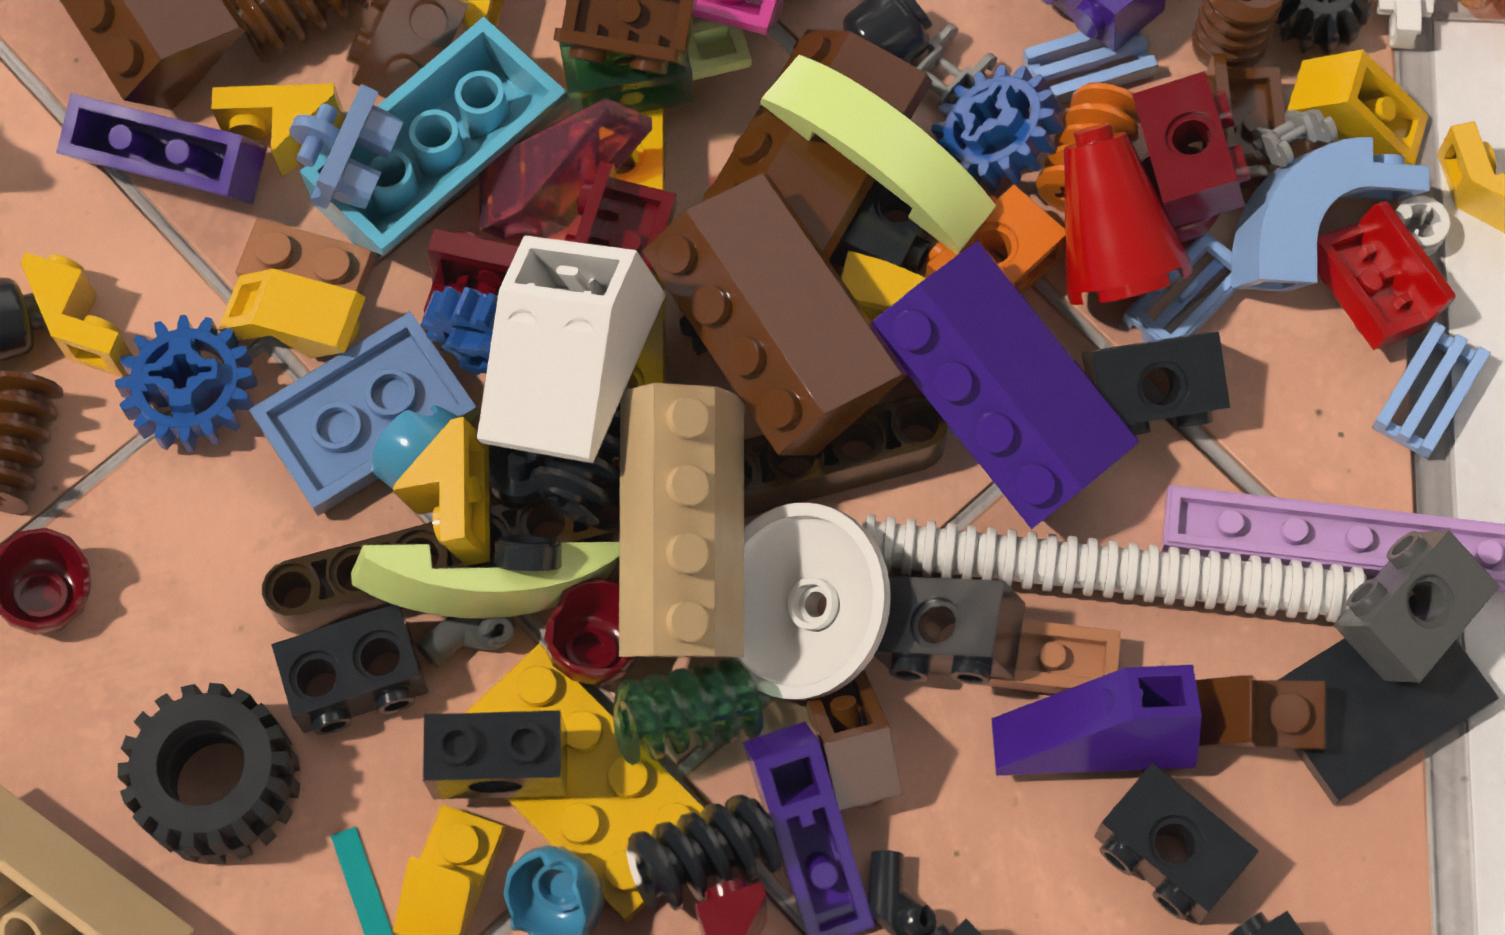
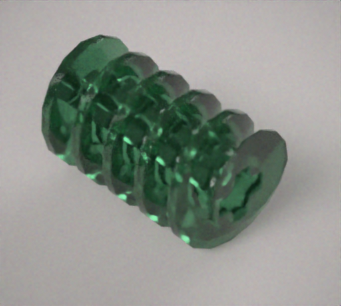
[613,658,763,765]

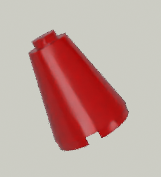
[1064,123,1193,305]

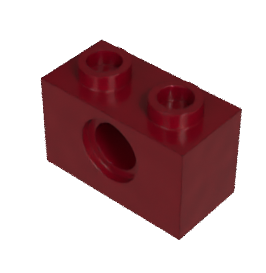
[1132,71,1251,228]

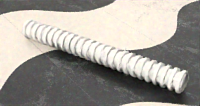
[862,514,1367,622]

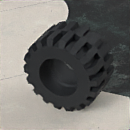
[117,683,301,865]

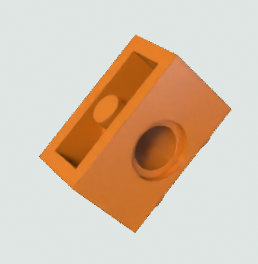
[925,184,1066,295]

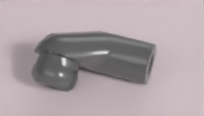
[416,617,515,668]

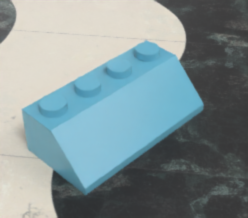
[300,17,568,255]

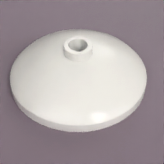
[726,503,891,700]

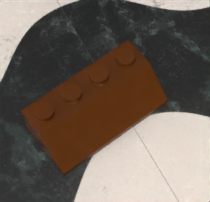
[60,0,247,110]
[703,29,933,260]
[642,173,908,455]

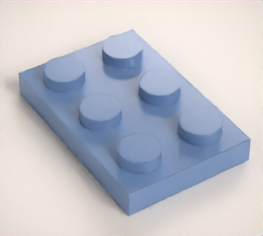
[249,311,479,516]

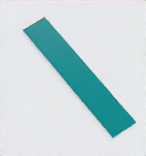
[331,826,393,935]

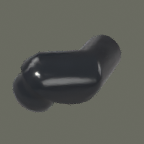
[868,850,937,935]

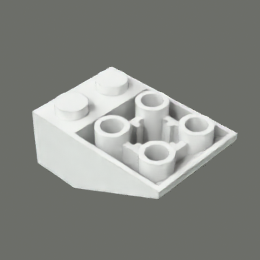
[477,235,666,463]

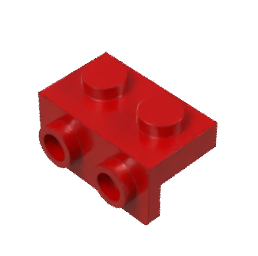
[1317,201,1456,351]

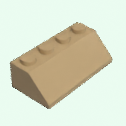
[619,383,744,658]
[0,785,196,935]

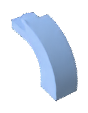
[1231,137,1430,292]

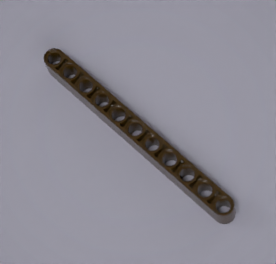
[262,395,948,634]

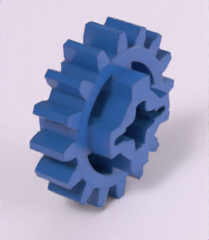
[931,65,1064,192]
[420,286,498,375]
[115,315,258,452]

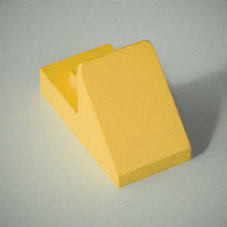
[211,83,344,176]
[393,417,490,566]
[393,804,506,935]

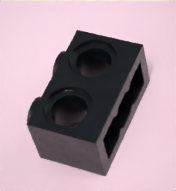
[271,604,429,735]

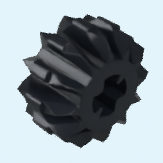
[1276,0,1372,56]

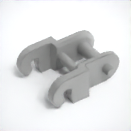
[913,23,997,107]
[1252,109,1338,167]

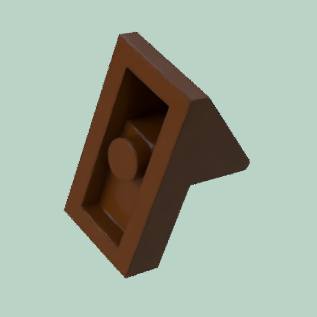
[1196,675,1327,750]

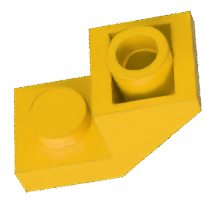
[1437,121,1505,233]
[20,252,133,377]
[218,269,366,358]

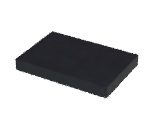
[1278,595,1499,805]

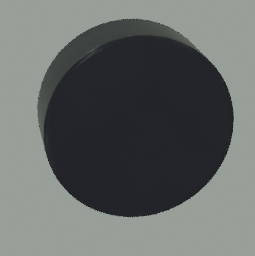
[495,535,562,571]

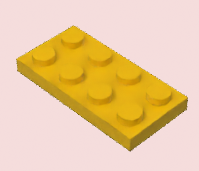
[465,643,704,924]

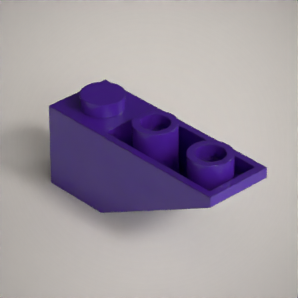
[991,665,1201,776]

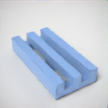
[1022,32,1158,104]
[1122,232,1238,342]
[1371,322,1491,459]

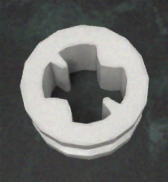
[1395,196,1450,256]

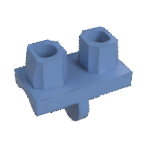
[289,84,404,210]

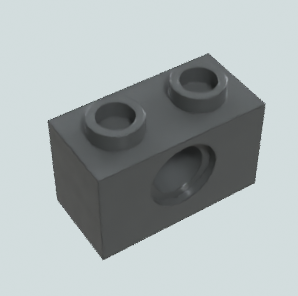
[1334,530,1500,682]

